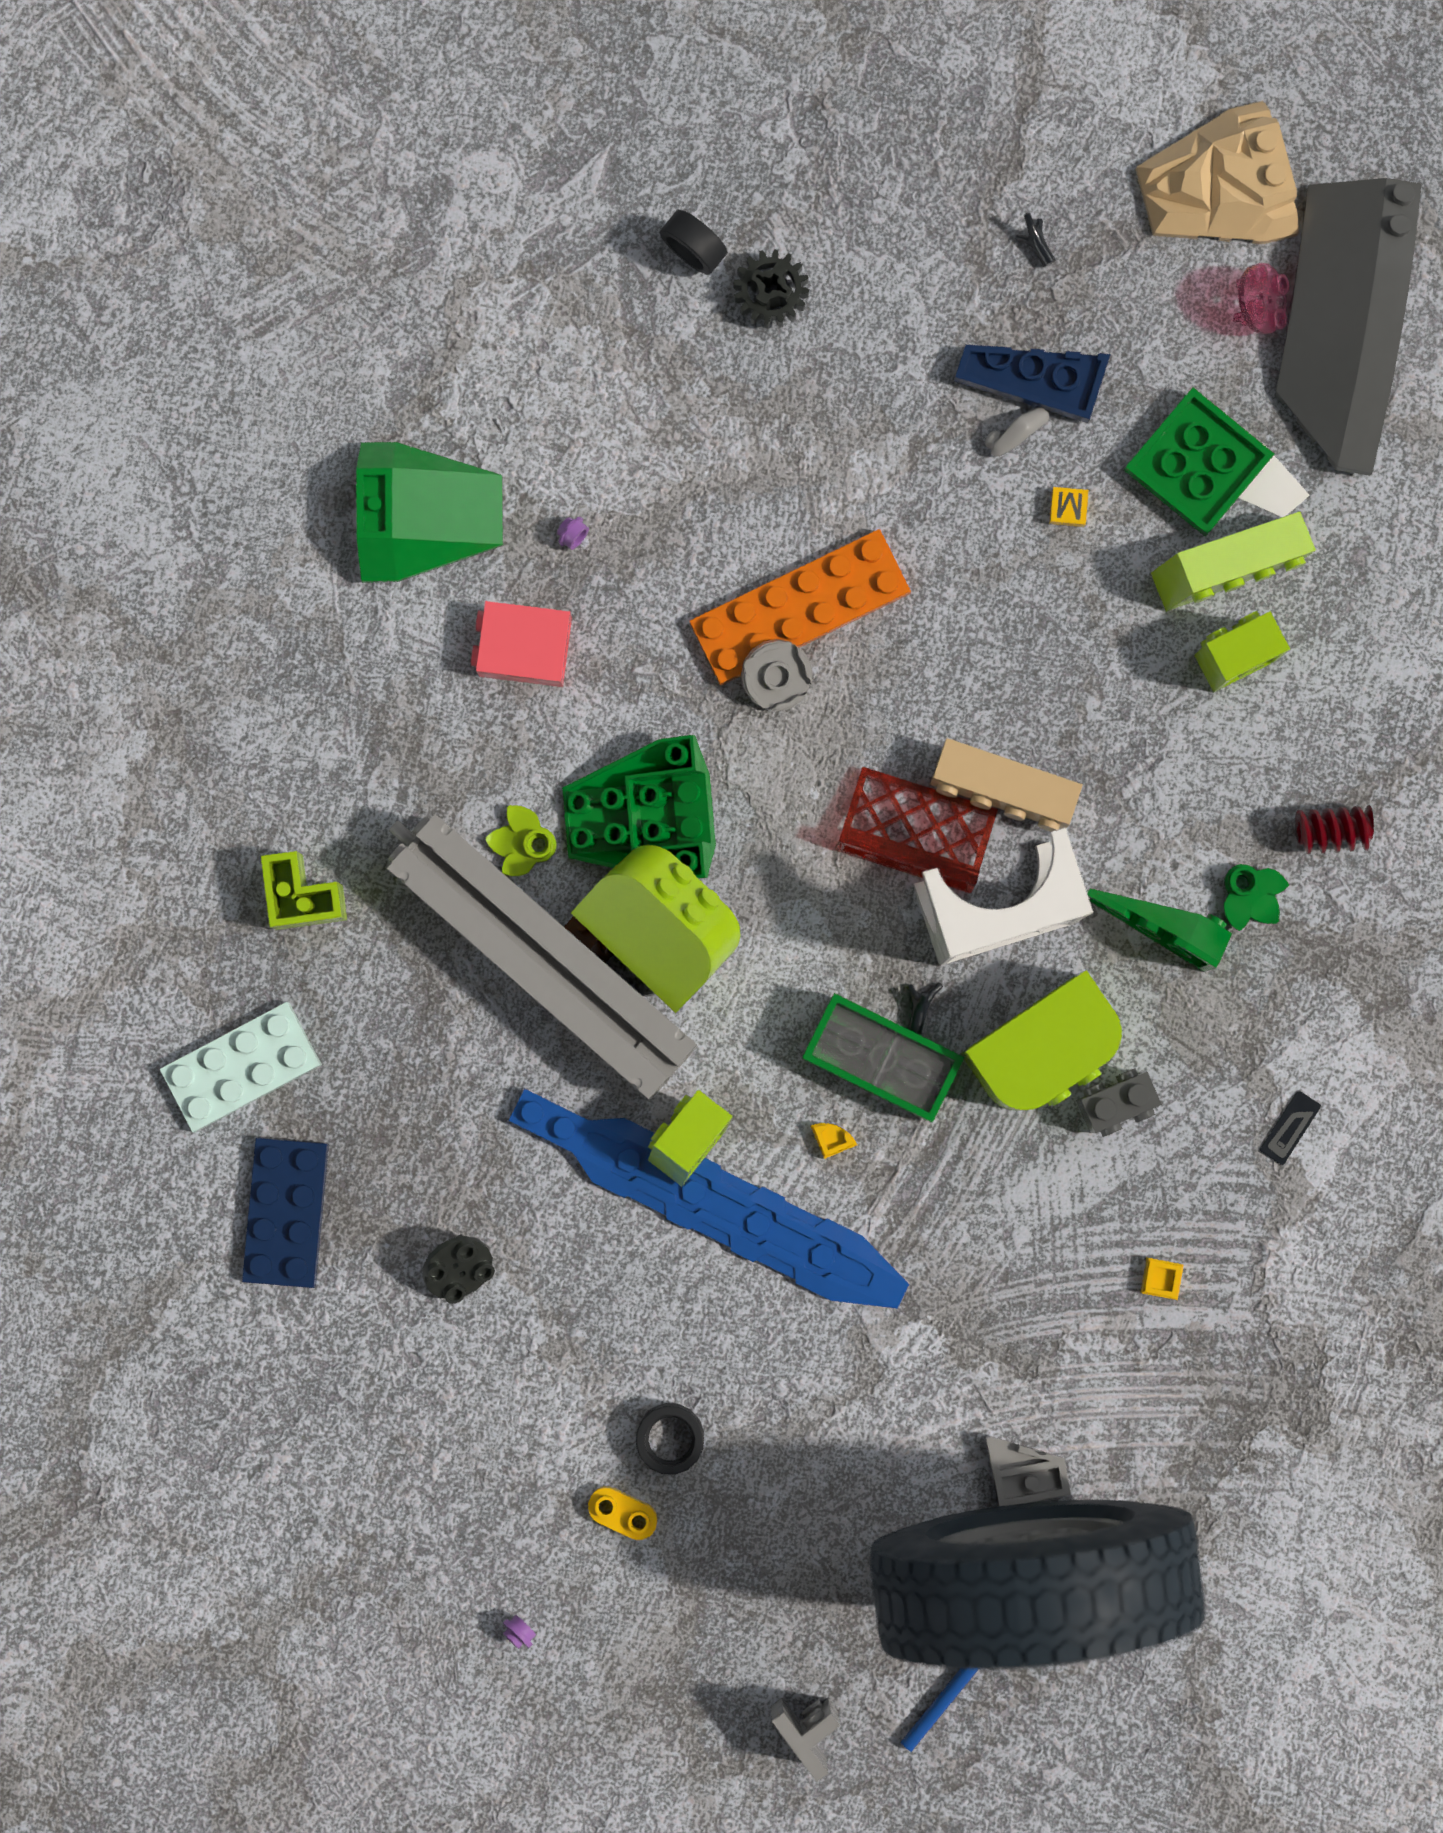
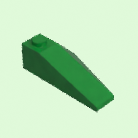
[1086,888,1232,972]

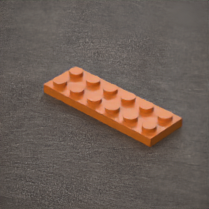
[689,529,911,686]

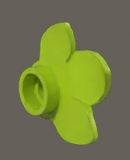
[485,805,557,876]

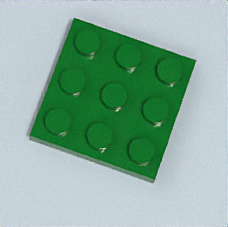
[1124,387,1275,537]

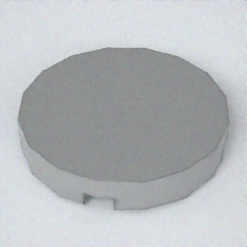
[741,639,813,711]

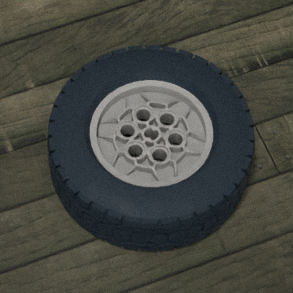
[870,1500,1205,1669]

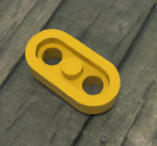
[588,1486,657,1540]

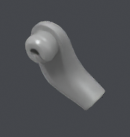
[985,407,1049,457]

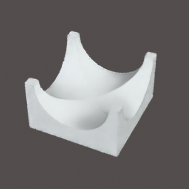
[913,828,1093,966]

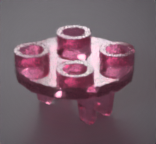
[1233,263,1290,334]

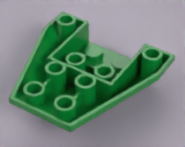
[356,442,503,583]
[562,735,716,879]

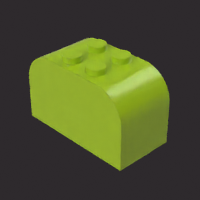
[571,845,740,1013]
[960,970,1122,1111]

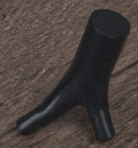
[1015,213,1056,267]
[906,982,943,1035]

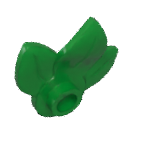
[1223,864,1289,931]

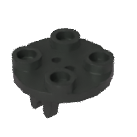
[422,1233,495,1304]

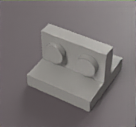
[771,1698,840,1782]

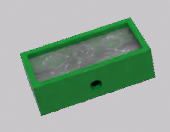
[801,993,965,1123]

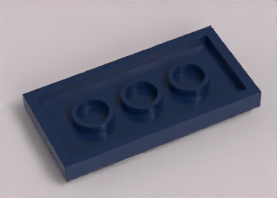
[242,1138,329,1288]

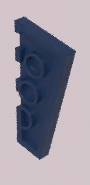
[954,344,1111,423]

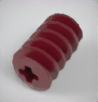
[1295,805,1374,855]

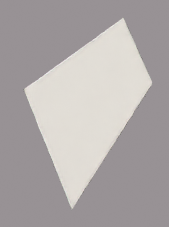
[1239,443,1310,517]

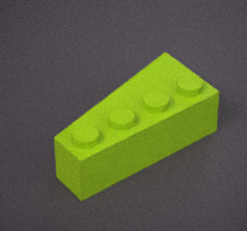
[1151,512,1316,612]

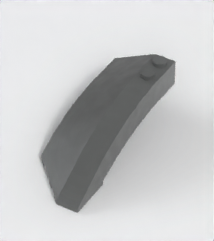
[1274,178,1422,476]

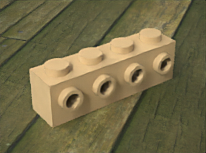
[930,738,1083,832]

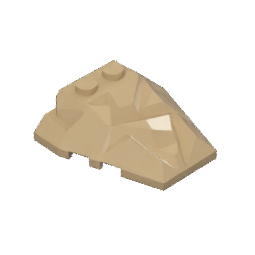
[1135,101,1299,244]

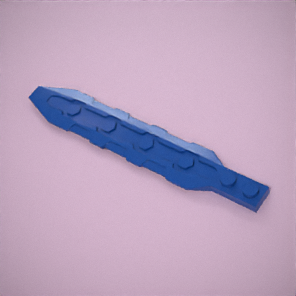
[509,1089,909,1309]

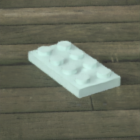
[160,1002,322,1133]

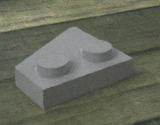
[985,1436,1071,1506]

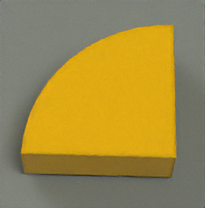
[810,1123,857,1159]

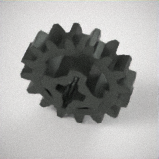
[733,249,809,329]

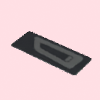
[1260,1091,1321,1165]

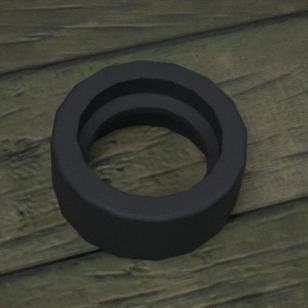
[659,209,728,275]
[636,1403,704,1475]

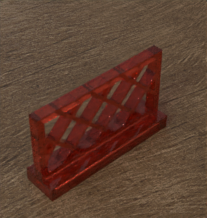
[836,766,998,893]

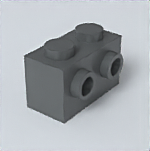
[1076,1068,1162,1137]

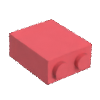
[471,601,572,687]

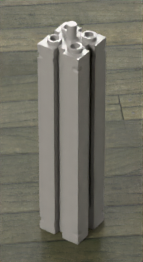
[387,814,698,1100]

